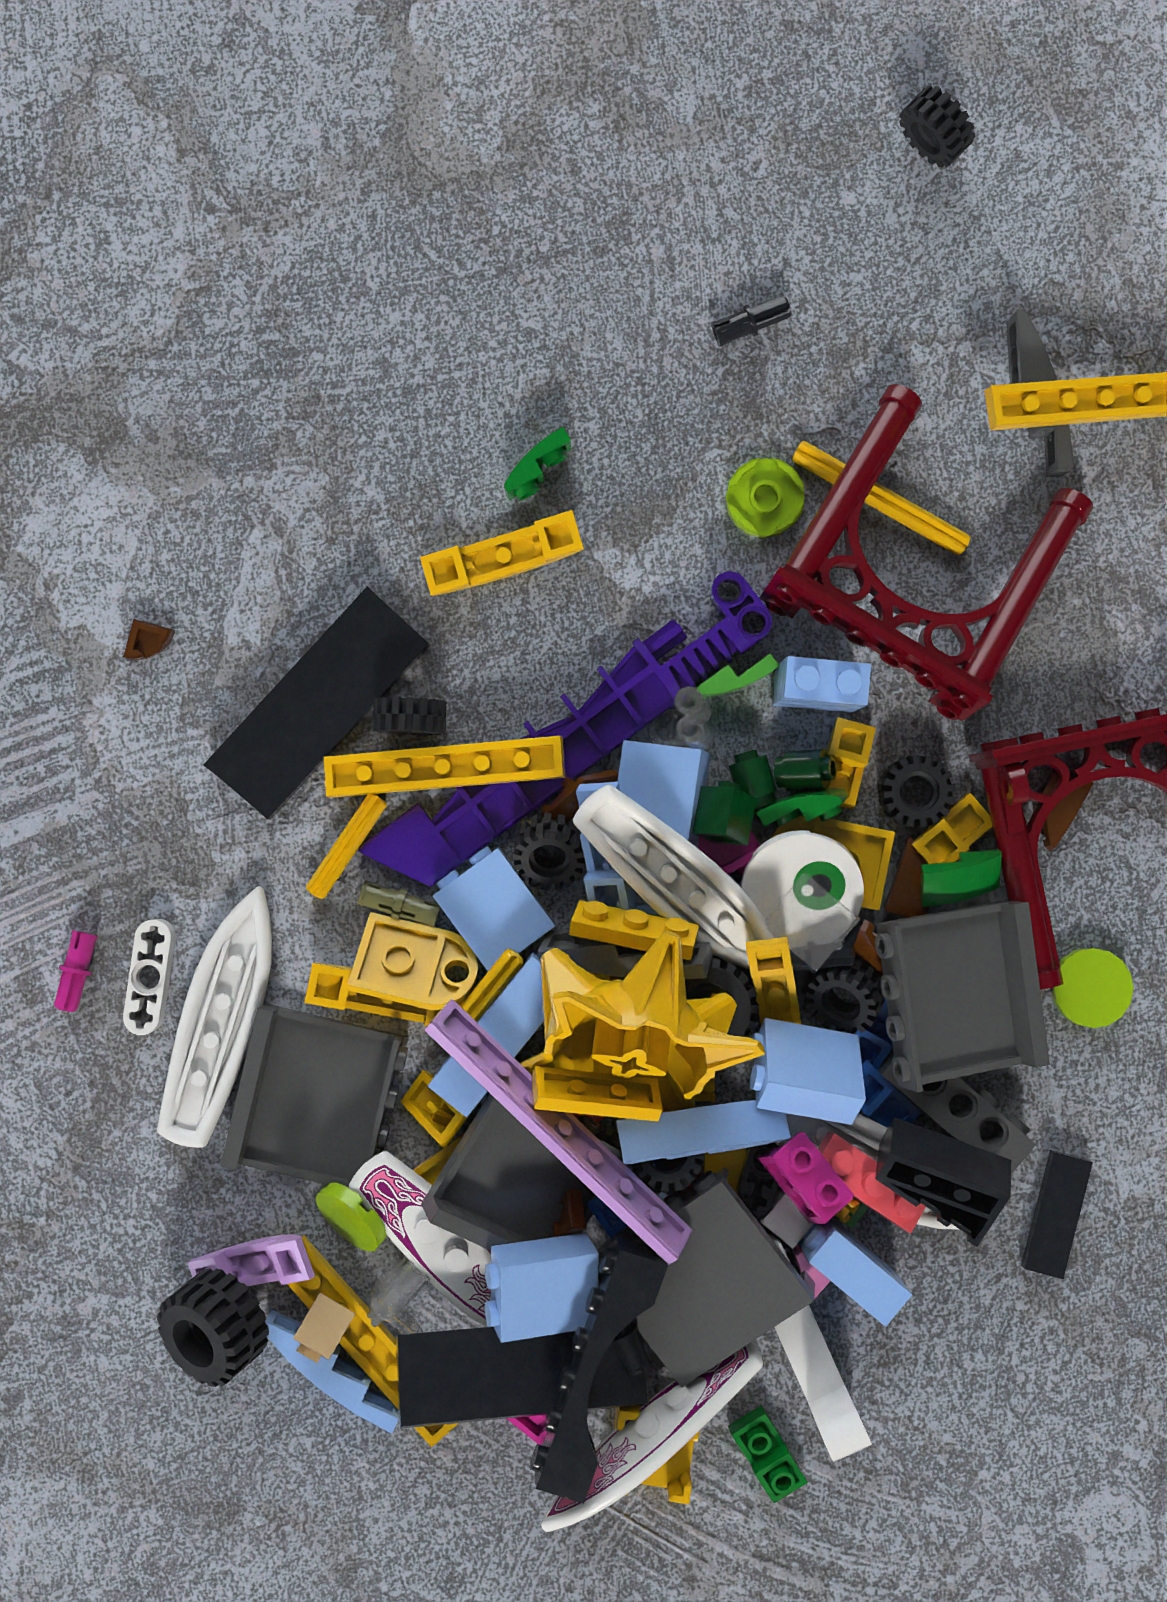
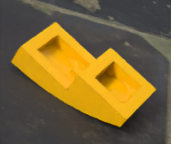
[827,717,876,810]
[911,793,992,864]

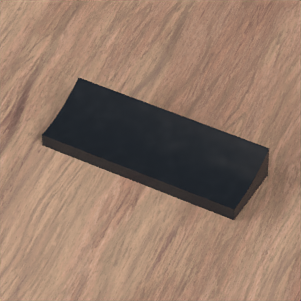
[203,586,430,820]
[396,1322,648,1429]

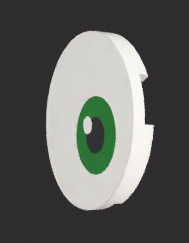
[740,830,864,948]

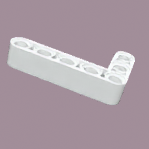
[768,1232,872,1462]

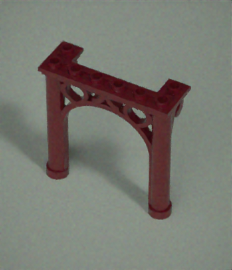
[759,384,1093,722]
[968,708,1167,990]

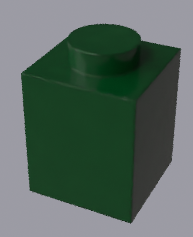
[692,781,756,845]

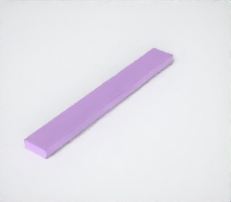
[424,999,693,1265]

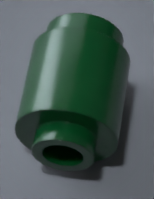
[728,749,777,808]
[774,749,837,791]

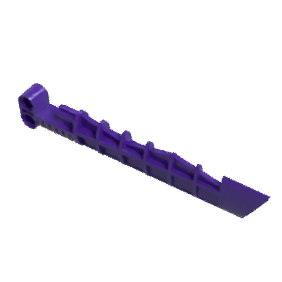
[358,571,772,887]

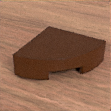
[123,619,175,660]
[553,1189,586,1237]

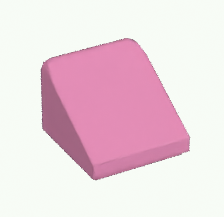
[792,1243,830,1299]

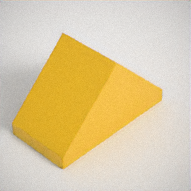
[400,1069,470,1148]

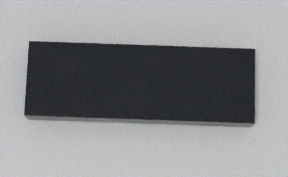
[1021,1150,1093,1279]

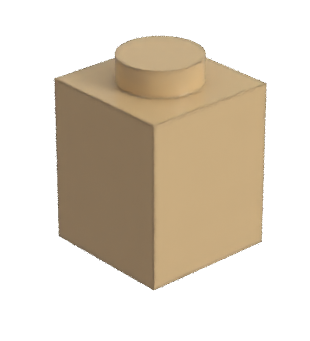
[293,1293,355,1363]

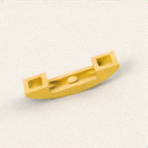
[420,510,584,596]
[746,937,802,1025]
[304,962,466,1026]

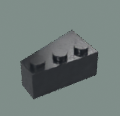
[875,1117,1012,1247]

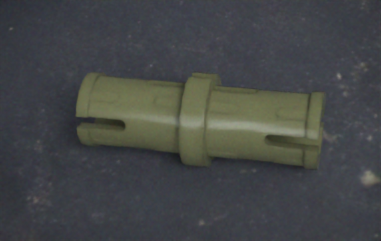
[358,880,441,927]

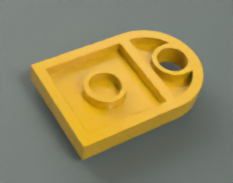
[771,815,895,911]
[347,912,478,1010]

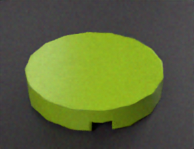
[725,458,805,538]
[1051,948,1134,1028]
[315,1182,387,1252]

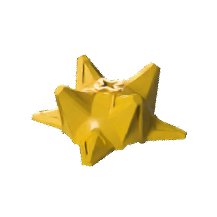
[520,931,765,1113]

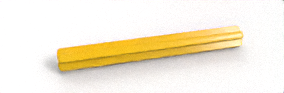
[792,441,971,555]

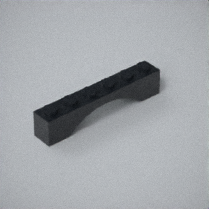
[530,1236,668,1504]

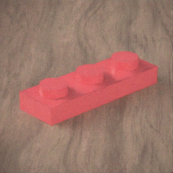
[818,1131,926,1233]

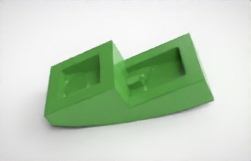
[693,653,780,698]

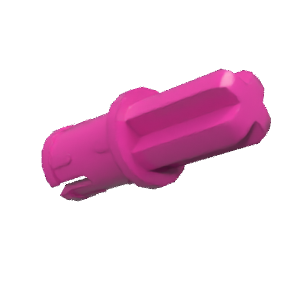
[54,930,98,1012]

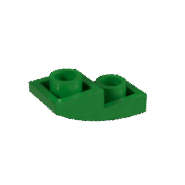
[504,427,571,501]
[756,788,849,826]
[920,850,1002,907]
[728,1405,808,1503]

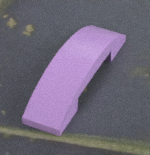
[187,1234,315,1286]

